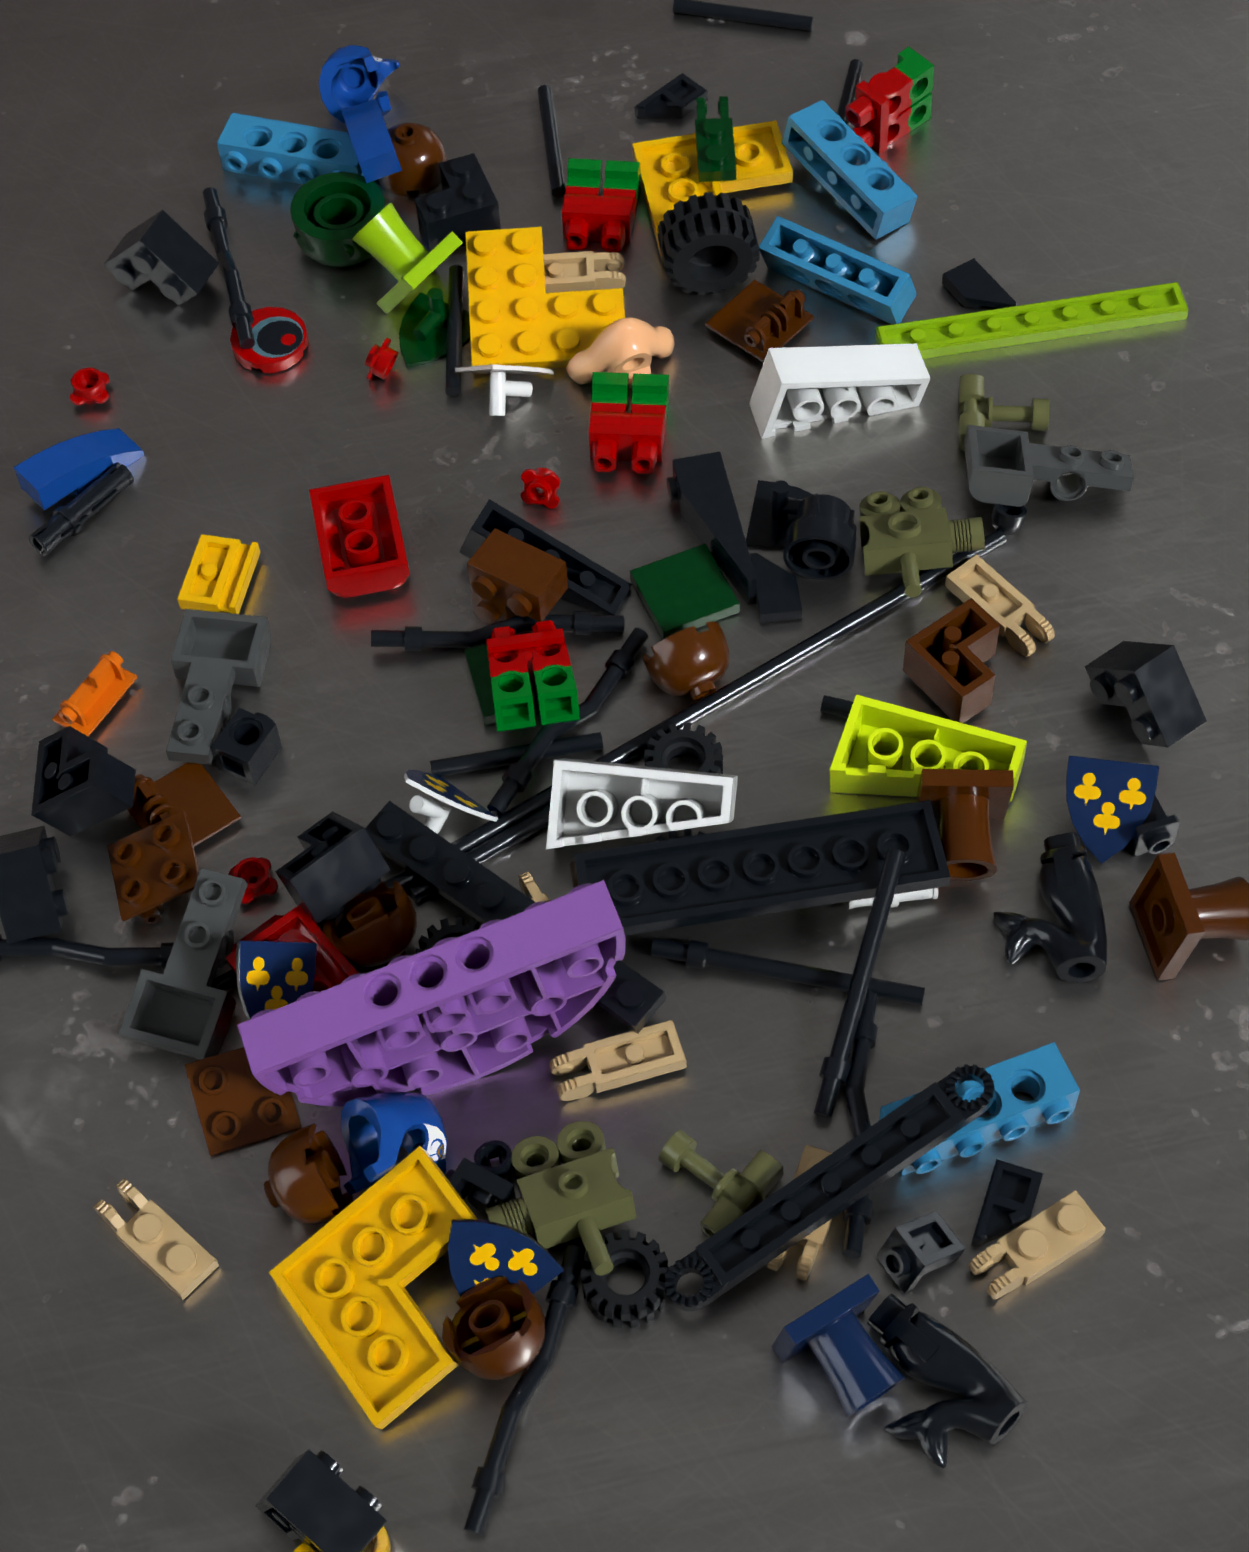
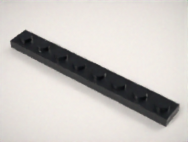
[365,801,667,1034]

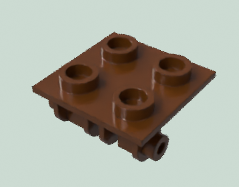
[705,280,814,363]
[127,762,241,847]
[107,810,199,924]
[184,1047,302,1156]

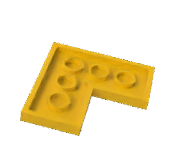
[632,120,793,259]
[465,227,625,374]
[269,1146,478,1430]

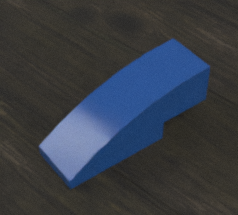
[342,98,402,183]
[13,428,144,511]

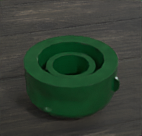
[290,172,386,267]

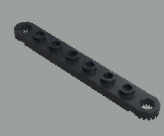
[664,1064,995,1311]

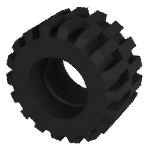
[657,192,760,295]

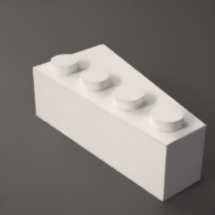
[749,344,931,439]
[546,758,738,849]

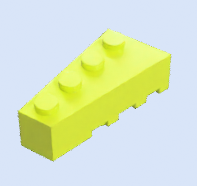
[830,694,1027,802]

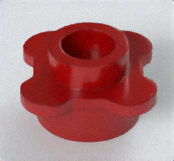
[364,338,398,381]
[70,368,110,405]
[520,467,561,509]
[228,857,279,904]

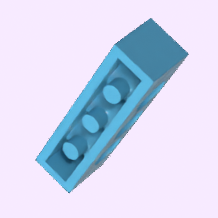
[782,100,918,240]
[217,113,364,185]
[759,215,917,324]
[879,1042,1080,1176]

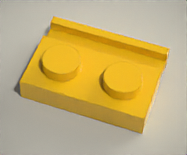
[177,534,260,614]

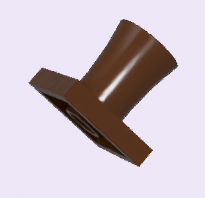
[916,769,1014,881]
[1129,853,1249,981]

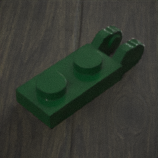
[695,96,736,182]

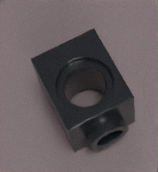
[211,708,282,786]

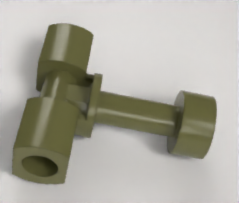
[958,374,1050,451]
[659,1130,783,1238]

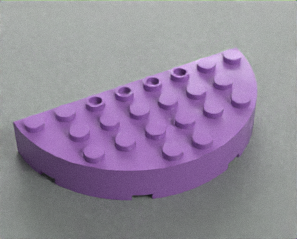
[238,880,626,1107]

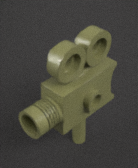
[859,487,985,598]
[485,1121,637,1276]

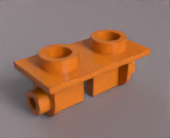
[52,651,138,737]

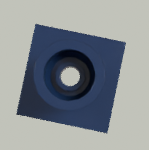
[772,1274,905,1418]

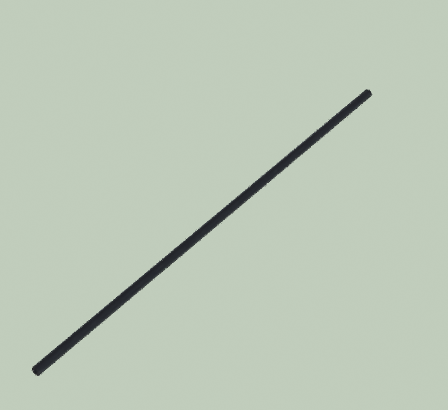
[212,529,1007,992]

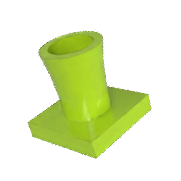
[352,202,463,314]

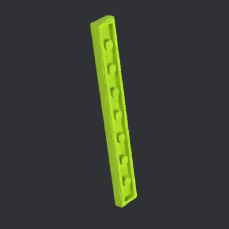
[875,282,1189,359]

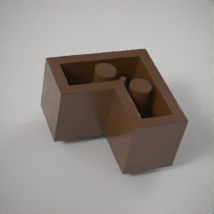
[467,528,568,624]
[903,598,1000,723]

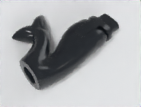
[993,832,1107,983]
[867,1294,1027,1468]

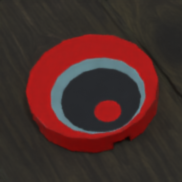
[230,307,309,373]

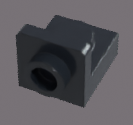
[1127,795,1181,857]
[445,1158,517,1213]
[877,1210,966,1293]

